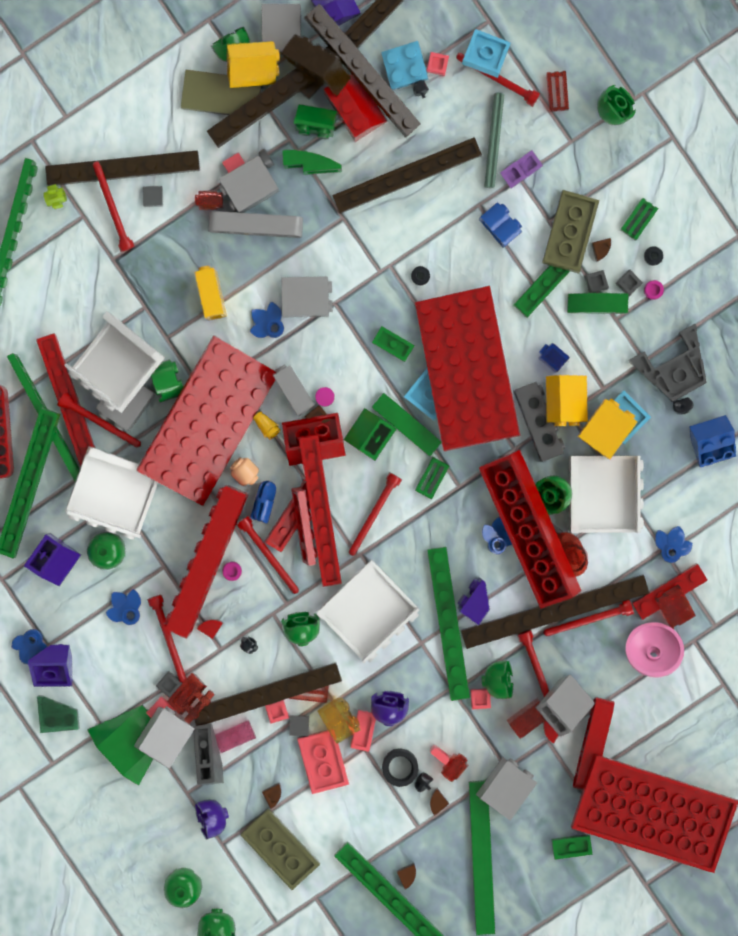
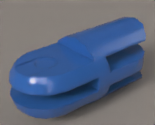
[250,480,276,524]

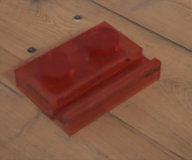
[655,585,696,629]

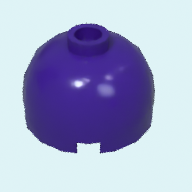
[371,691,409,726]
[195,799,229,840]

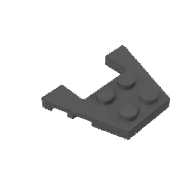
[628,324,707,402]

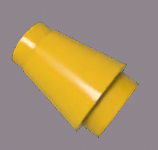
[253,411,281,440]

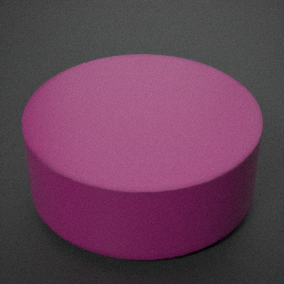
[644,280,664,300]
[315,387,335,407]
[222,561,242,581]

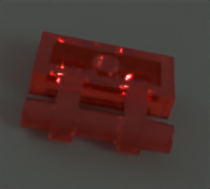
[167,673,215,724]

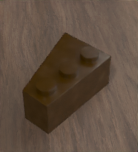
[281,34,351,96]

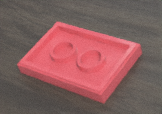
[297,728,349,794]

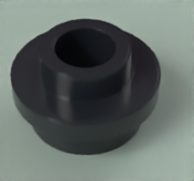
[644,246,663,266]
[411,266,430,286]
[240,637,258,654]

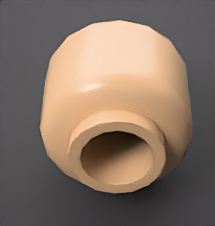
[230,457,259,486]

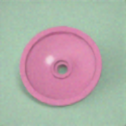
[625,622,684,678]

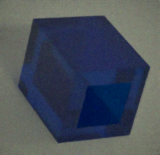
[538,342,570,373]

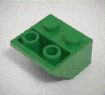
[294,104,337,139]
[343,408,396,461]

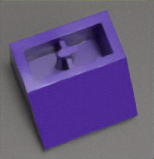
[24,533,81,586]
[457,577,490,625]

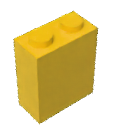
[227,41,280,88]
[195,265,227,321]
[546,375,588,426]
[577,398,637,459]

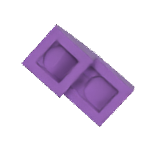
[500,150,543,188]

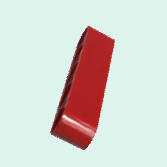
[0,385,14,478]
[573,697,615,790]

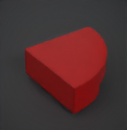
[197,620,224,639]
[543,718,558,743]

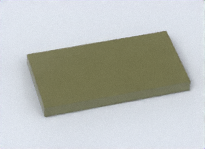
[181,69,261,115]
[542,190,600,274]
[240,807,320,890]

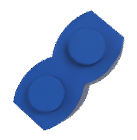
[479,202,522,248]

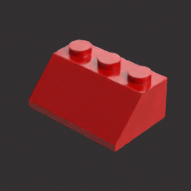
[324,74,387,142]
[282,413,346,466]

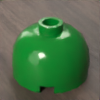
[211,26,250,62]
[597,85,636,125]
[535,475,573,515]
[87,532,126,570]
[281,612,320,646]
[481,660,514,699]
[163,868,202,908]
[197,909,236,936]

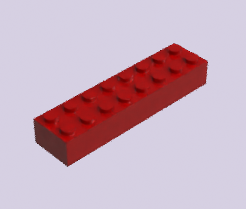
[479,450,582,609]
[164,485,249,639]

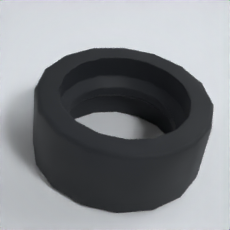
[382,748,419,787]

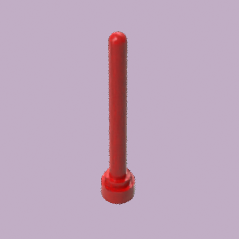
[456,53,540,107]
[93,161,135,252]
[57,392,141,448]
[349,472,402,556]
[236,516,299,594]
[147,594,187,684]
[543,600,634,636]
[517,630,549,697]

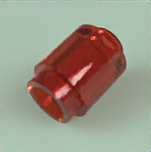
[195,190,223,210]
[441,753,469,782]

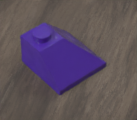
[311,0,361,26]
[28,644,72,687]

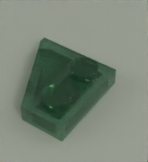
[37,695,80,733]

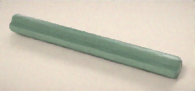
[484,93,504,188]

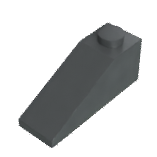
[193,724,224,785]

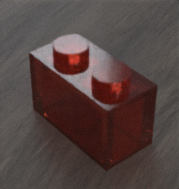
[507,698,546,739]

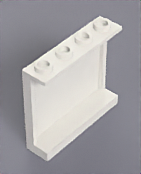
[64,311,165,413]
[65,446,158,540]
[569,456,644,533]
[316,559,420,663]

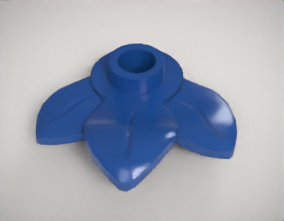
[250,302,284,338]
[482,517,512,554]
[655,526,693,563]
[106,589,141,625]
[11,629,48,664]

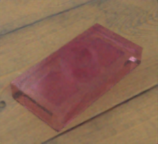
[215,720,256,753]

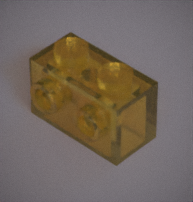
[317,697,361,744]

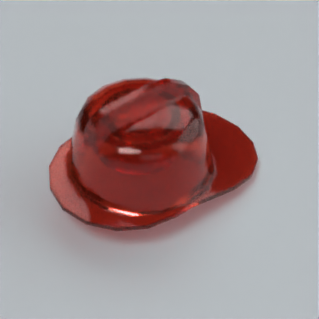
[558,532,588,576]

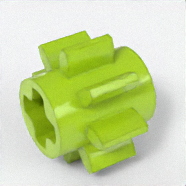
[43,184,67,210]

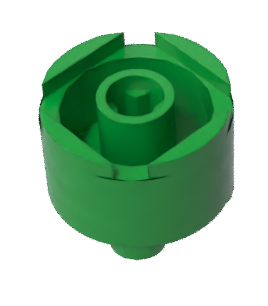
[151,359,183,403]

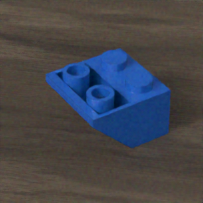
[689,415,736,468]

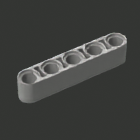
[208,211,303,238]

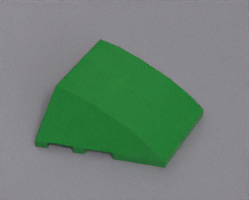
[87,705,153,786]

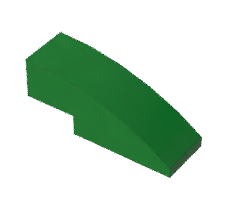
[282,150,342,175]
[567,293,629,314]

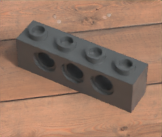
[513,382,565,462]

